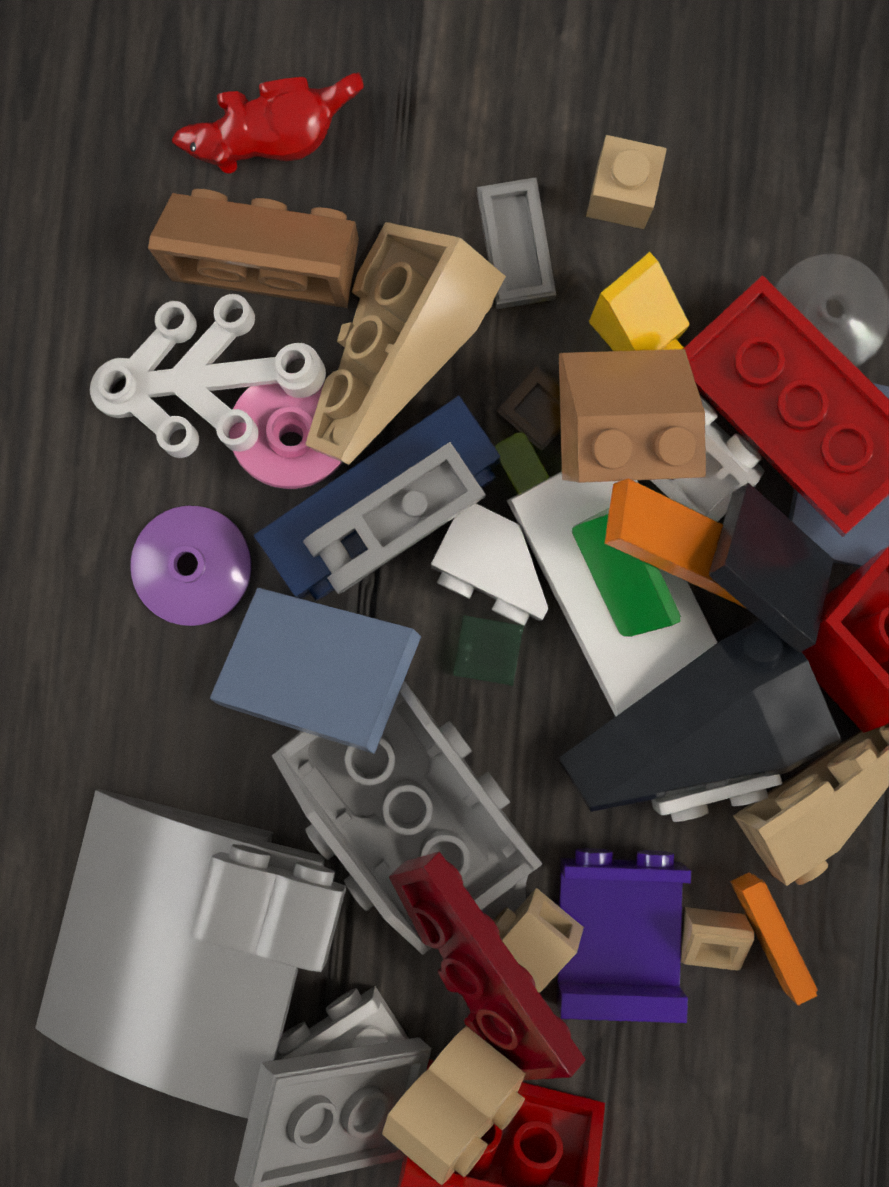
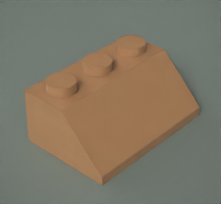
[148,189,359,308]

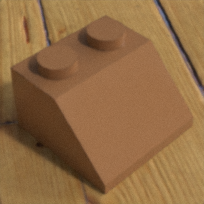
[559,349,706,483]

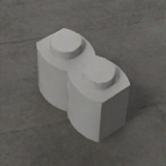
[190,844,347,972]

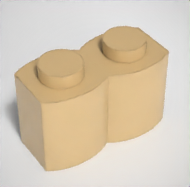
[382,1026,526,1185]

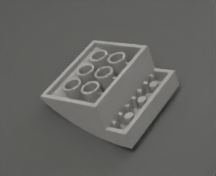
[35,789,326,1119]

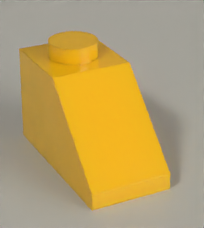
[589,252,690,351]

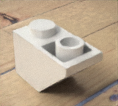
[431,503,548,626]

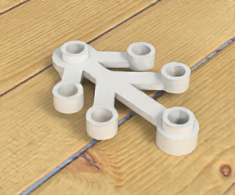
[90,294,326,458]

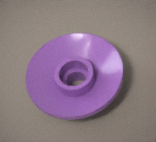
[131,506,252,626]

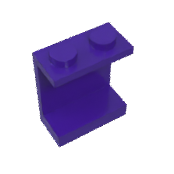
[556,848,691,1023]

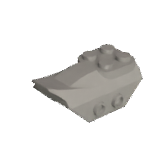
[272,681,542,955]

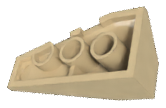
[305,222,506,465]
[733,724,889,886]

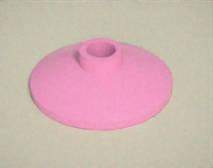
[229,383,342,489]

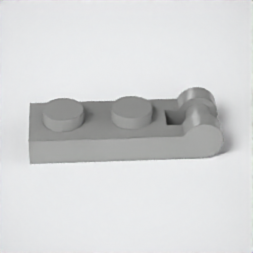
[303,442,486,594]

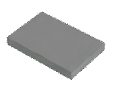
[234,1037,432,1187]

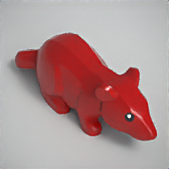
[172,72,364,174]

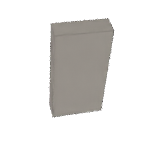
[477,178,556,309]

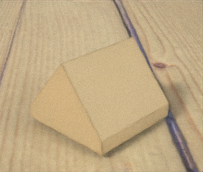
[681,907,754,971]

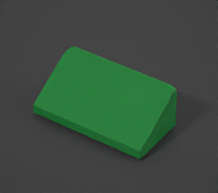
[572,508,681,637]

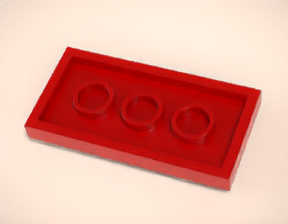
[683,275,889,537]

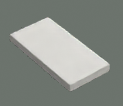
[507,472,717,717]

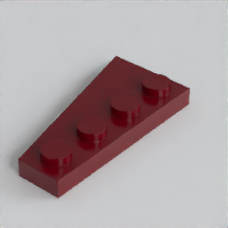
[389,851,586,1080]

